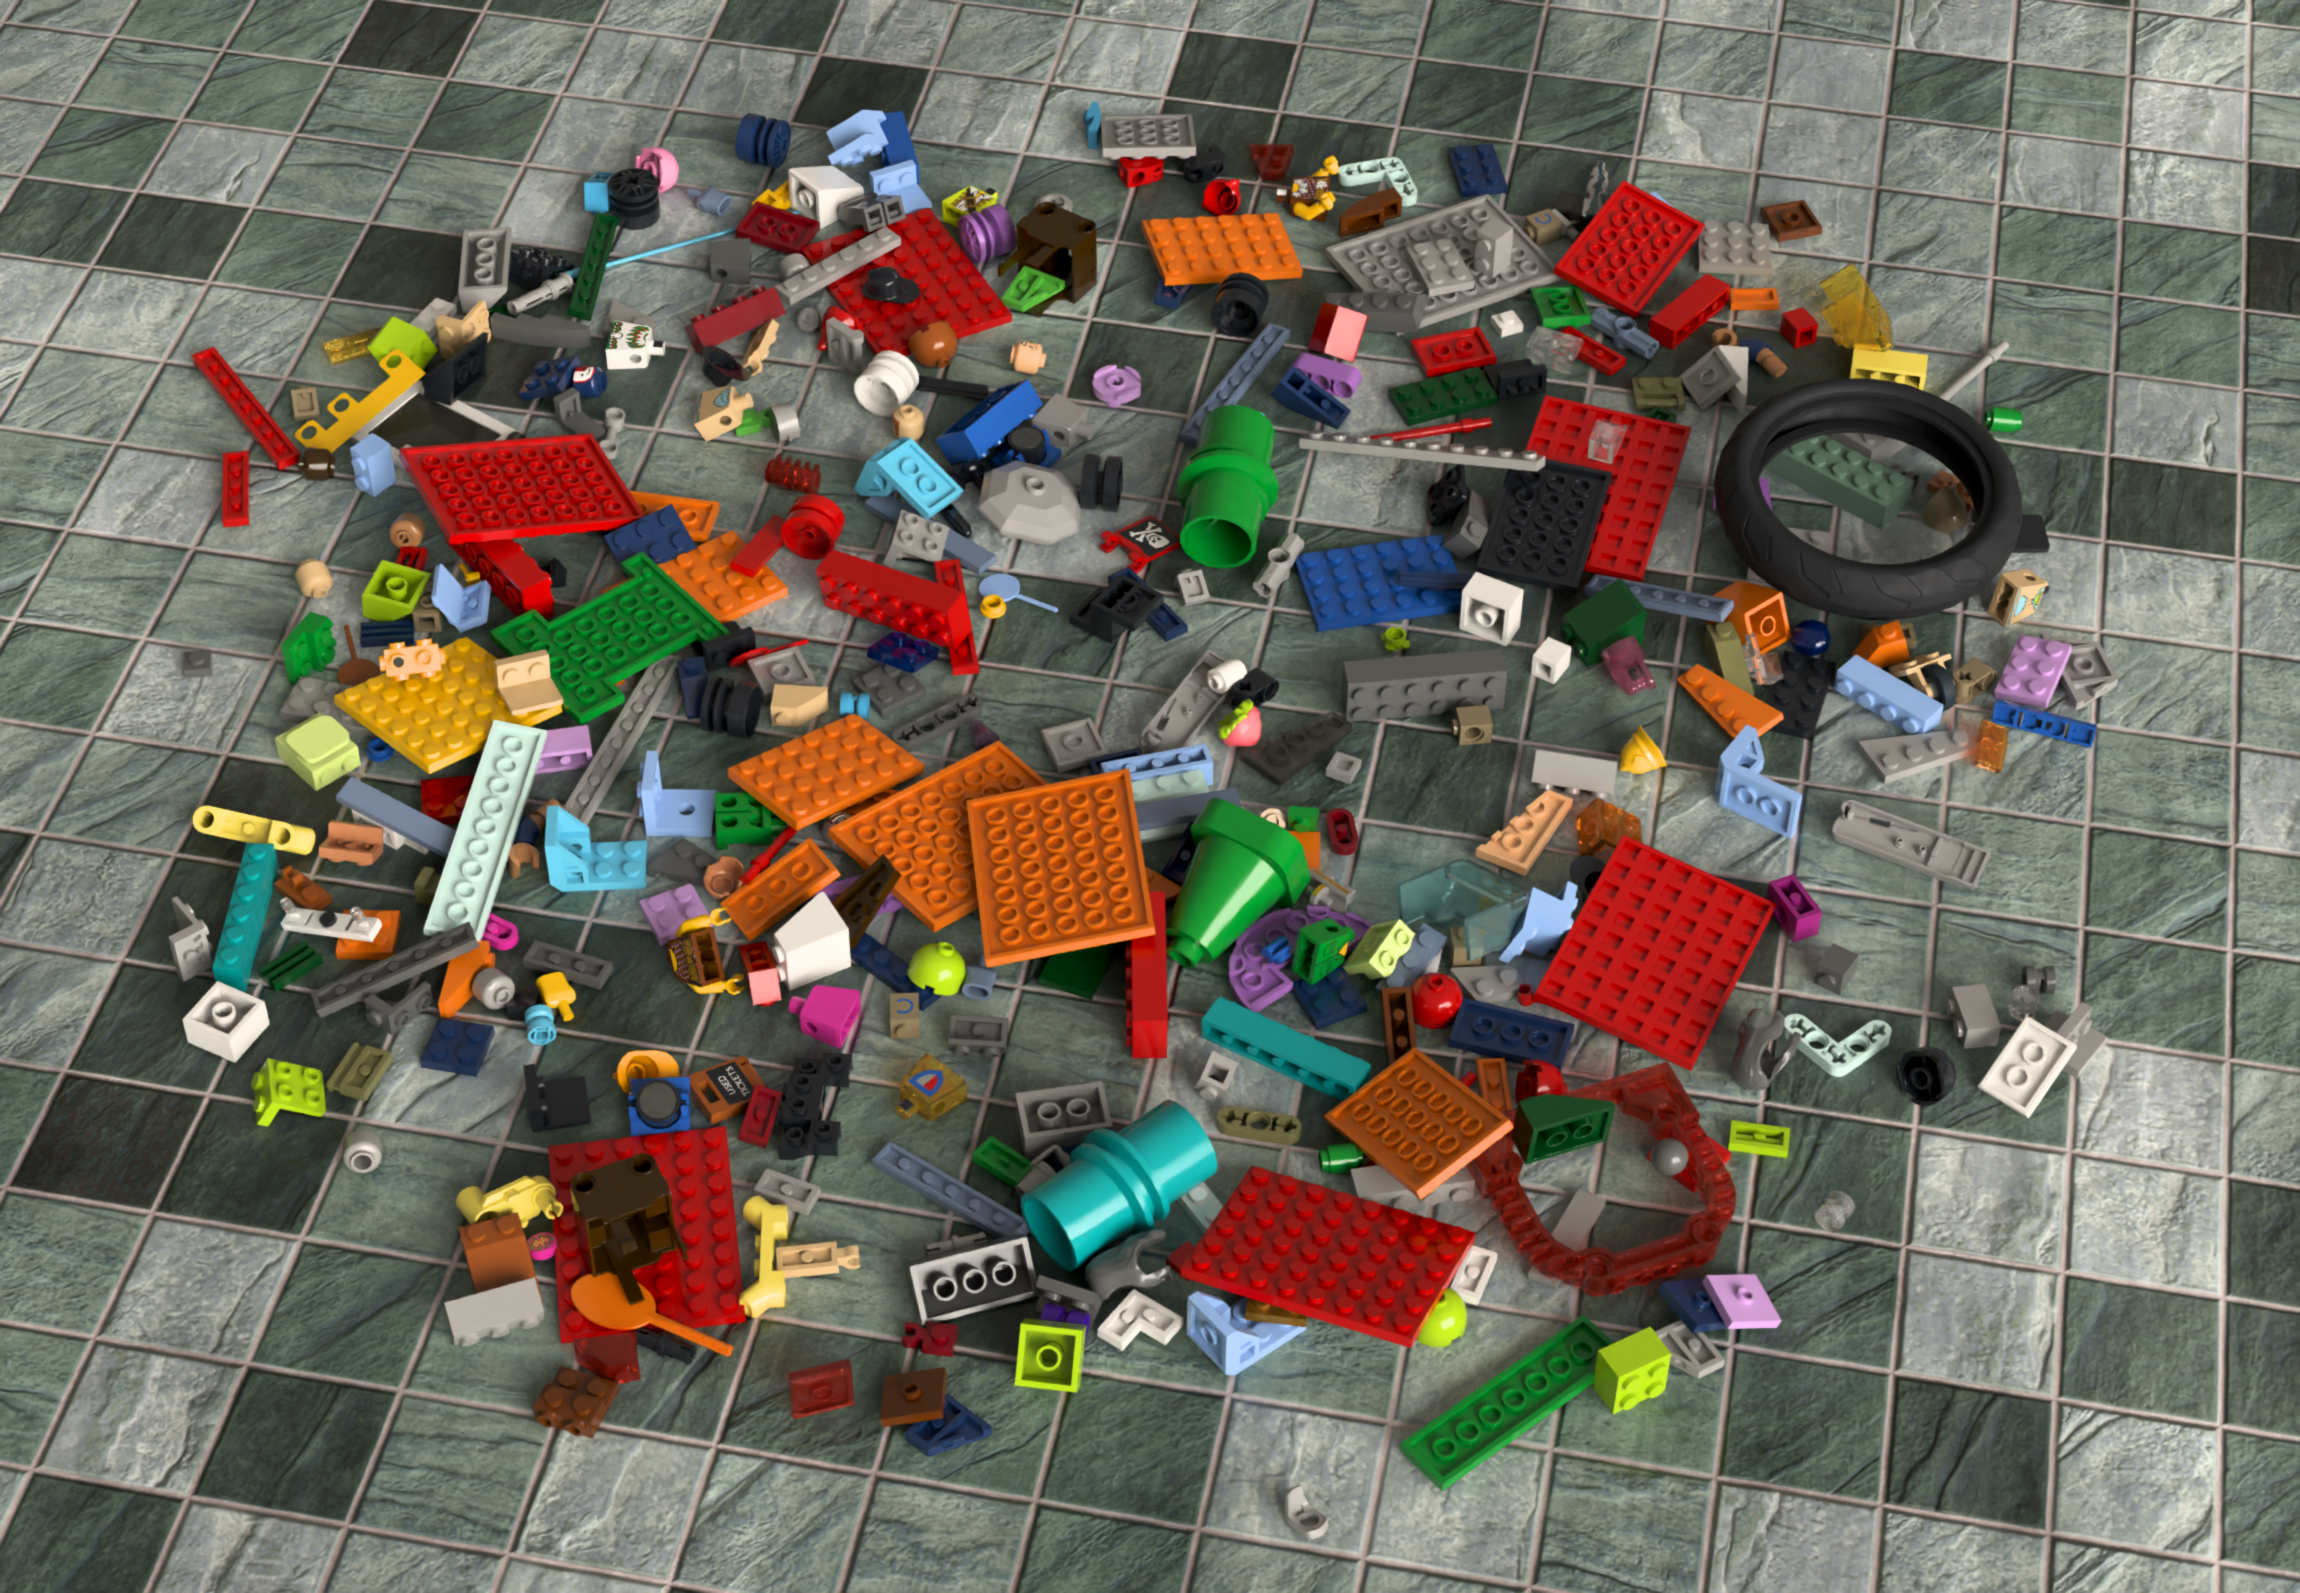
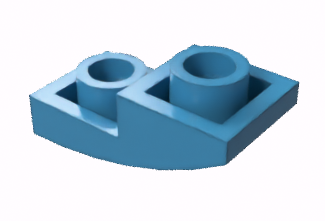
[1083,102,1101,150]

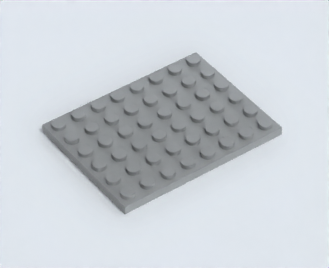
[1325,194,1562,336]

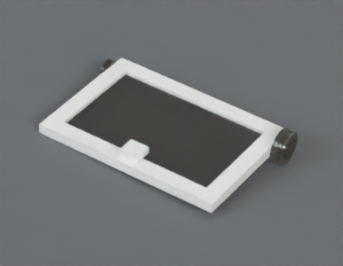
[349,380,526,470]

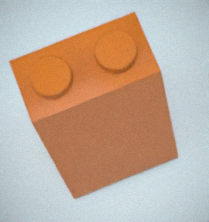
[1705,580,1792,660]

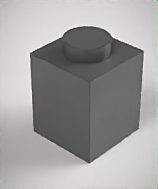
[1814,943,1859,995]

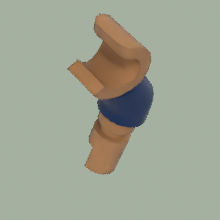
[1712,329,1788,378]
[508,799,562,879]

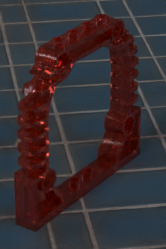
[1466,1061,1736,1297]

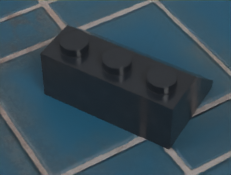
[422,332,488,406]

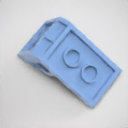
[1714,724,1802,839]
[1187,1291,1307,1375]

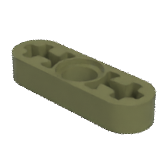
[1217,1106,1301,1145]

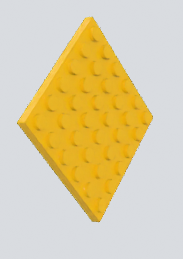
[334,637,562,774]

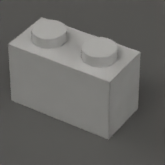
[1474,217,1514,279]
[1945,984,2001,1049]

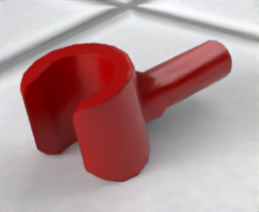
[1517,984,1549,1007]

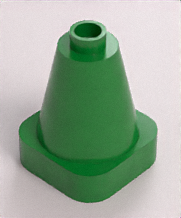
[1166,798,1311,969]

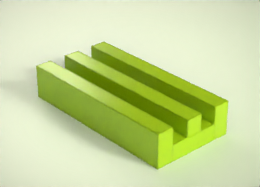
[1728,1120,1790,1158]

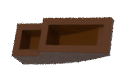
[1338,187,1402,238]

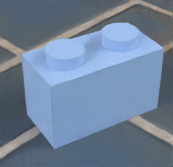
[350,433,397,497]

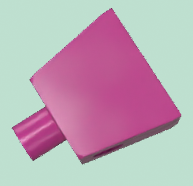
[788,985,861,1049]

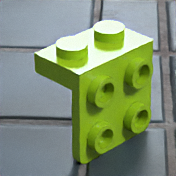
[251,1058,326,1127]

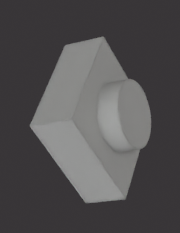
[1326,751,1362,784]

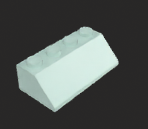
[1132,769,1209,844]

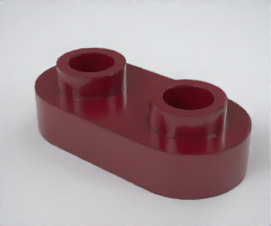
[1326,808,1358,856]

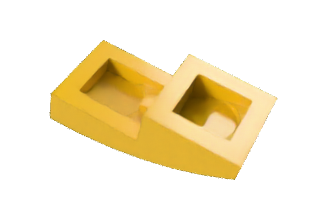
[751,179,791,210]

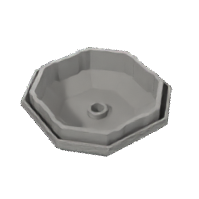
[978,460,1081,545]

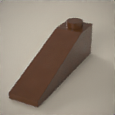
[1379,987,1417,1067]

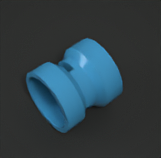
[840,692,870,720]

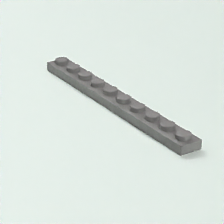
[1299,430,1545,472]
[563,654,682,825]

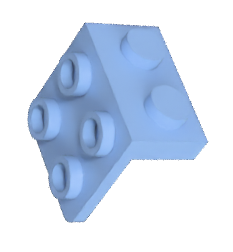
[431,564,491,633]

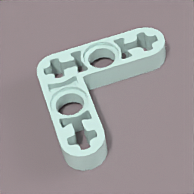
[1337,157,1417,206]
[1782,1014,1892,1077]

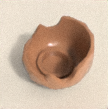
[703,856,745,900]

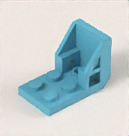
[854,437,964,519]
[545,805,648,892]

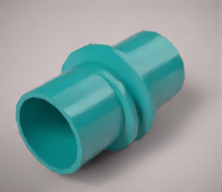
[1020,1100,1218,1271]

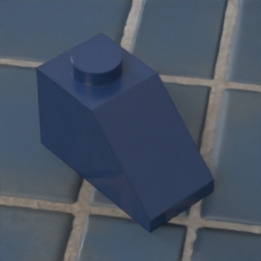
[677,656,708,720]

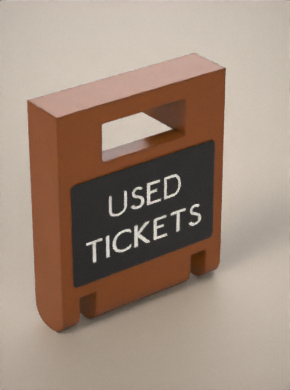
[684,1056,768,1125]

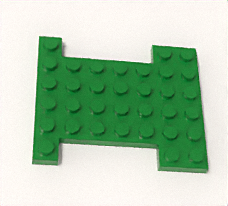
[490,552,731,726]

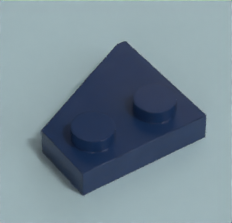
[905,1394,992,1457]

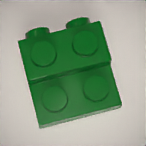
[281,612,337,685]

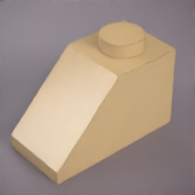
[770,684,829,727]

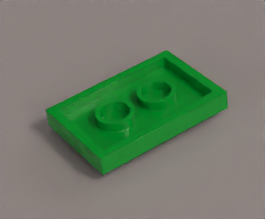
[1530,285,1591,329]

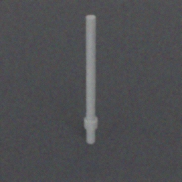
[1938,340,2009,401]

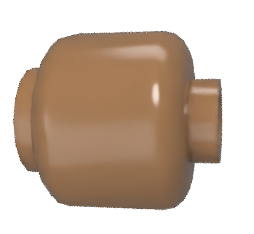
[389,513,426,549]

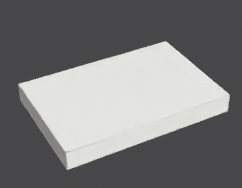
[1978,1016,2077,1119]

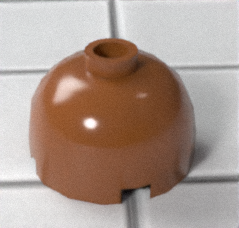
[908,321,958,368]

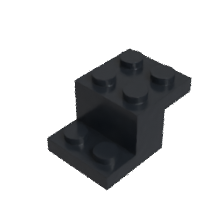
[1069,574,1164,644]

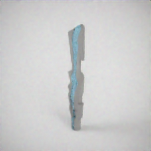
[1582,161,1609,217]

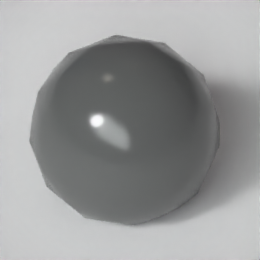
[1650,1138,1689,1176]

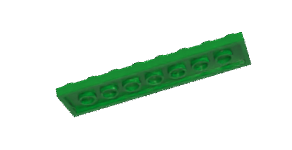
[1400,1315,1614,1491]

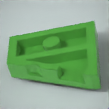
[1001,265,1065,312]

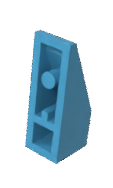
[584,172,617,215]

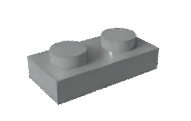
[753,1168,821,1216]

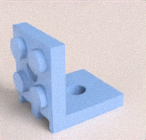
[637,751,717,837]

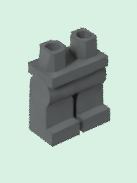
[837,192,906,232]

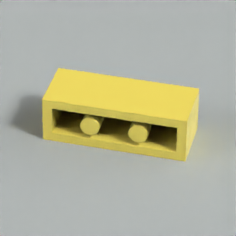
[1850,346,1928,390]

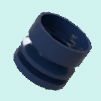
[735,113,791,169]

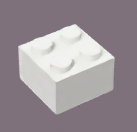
[1459,572,1524,646]
[182,981,270,1063]

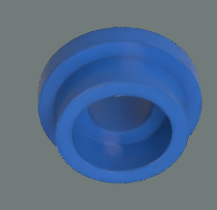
[366,738,394,762]

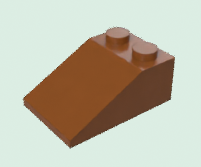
[458,1212,543,1303]

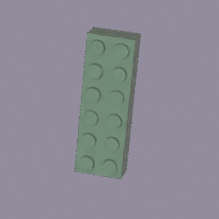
[1765,435,1914,530]

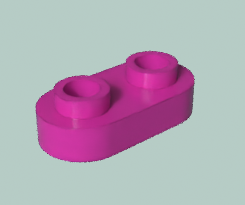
[481,913,519,950]

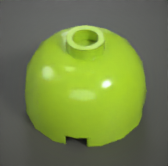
[907,942,966,996]
[1417,1287,1467,1347]

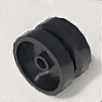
[1080,454,1123,512]

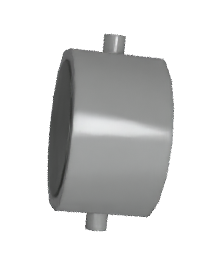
[769,402,800,443]

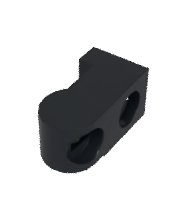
[1184,145,1228,183]

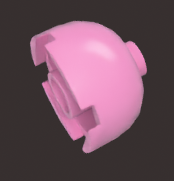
[634,147,679,193]

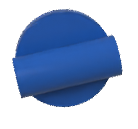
[1261,936,1293,965]

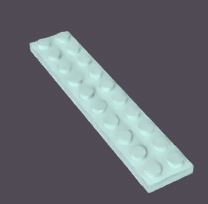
[424,720,547,941]

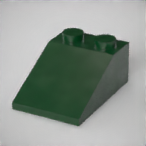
[1511,1094,1615,1165]

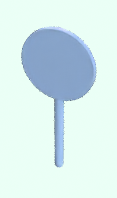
[979,574,1058,612]

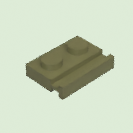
[326,1042,393,1102]

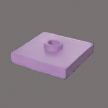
[1702,1274,1782,1329]

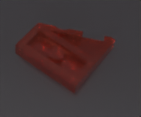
[1250,144,1294,180]

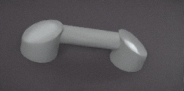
[599,407,625,459]

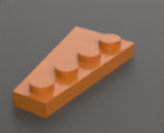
[1677,664,1784,741]

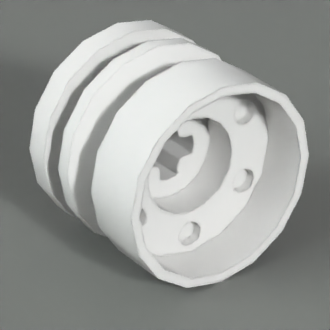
[854,350,919,417]

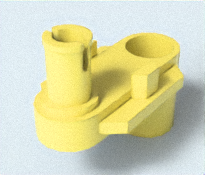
[456,1176,563,1228]

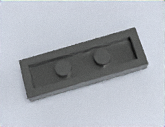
[523,940,613,990]

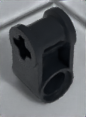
[1231,668,1279,710]

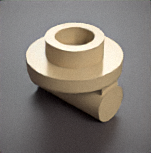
[1260,808,1286,828]

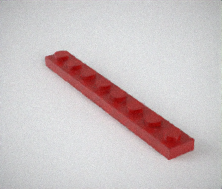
[191,347,301,470]

